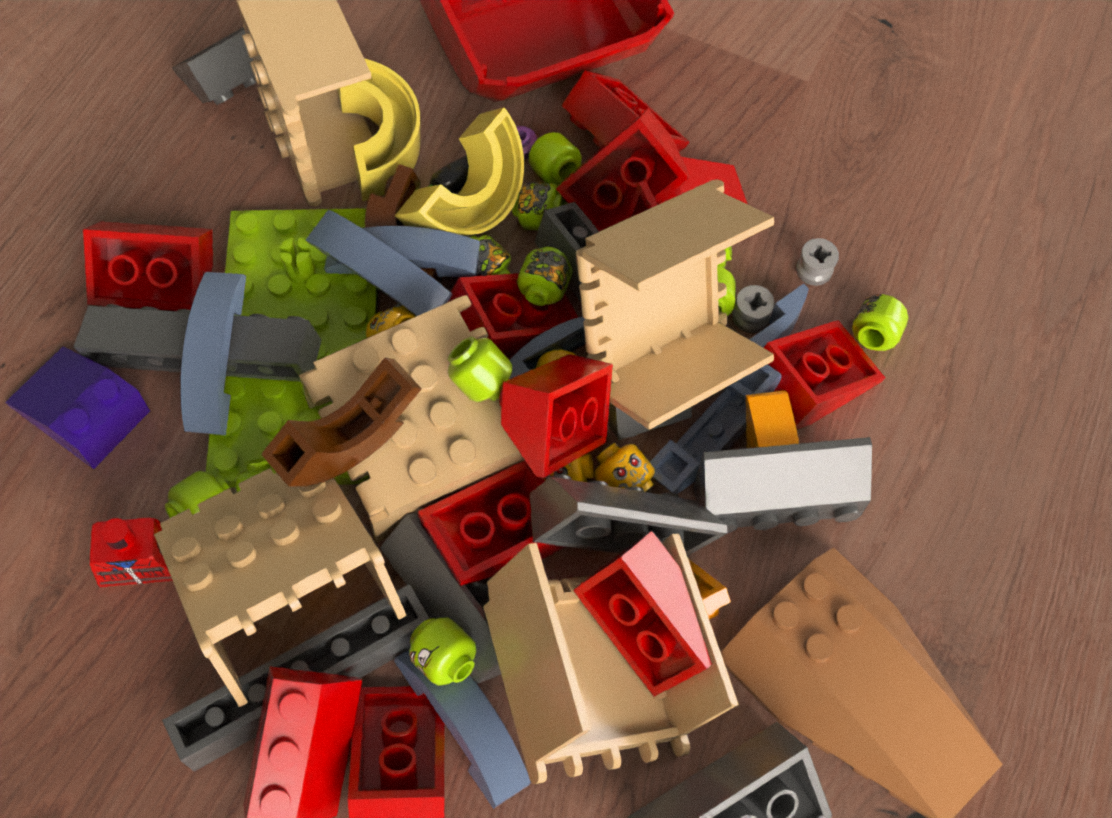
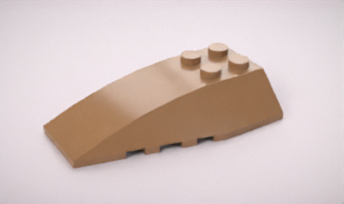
[721,547,1003,818]

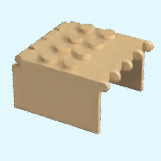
[236,0,373,206]
[576,180,774,430]
[299,296,525,543]
[154,468,407,707]
[483,534,739,784]

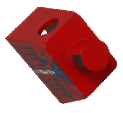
[89,517,173,587]

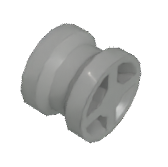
[796,238,839,286]
[732,285,775,333]

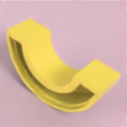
[337,59,420,201]
[395,107,524,236]

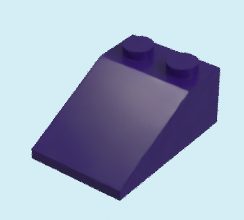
[5,346,150,469]

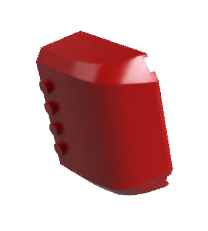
[419,0,674,102]

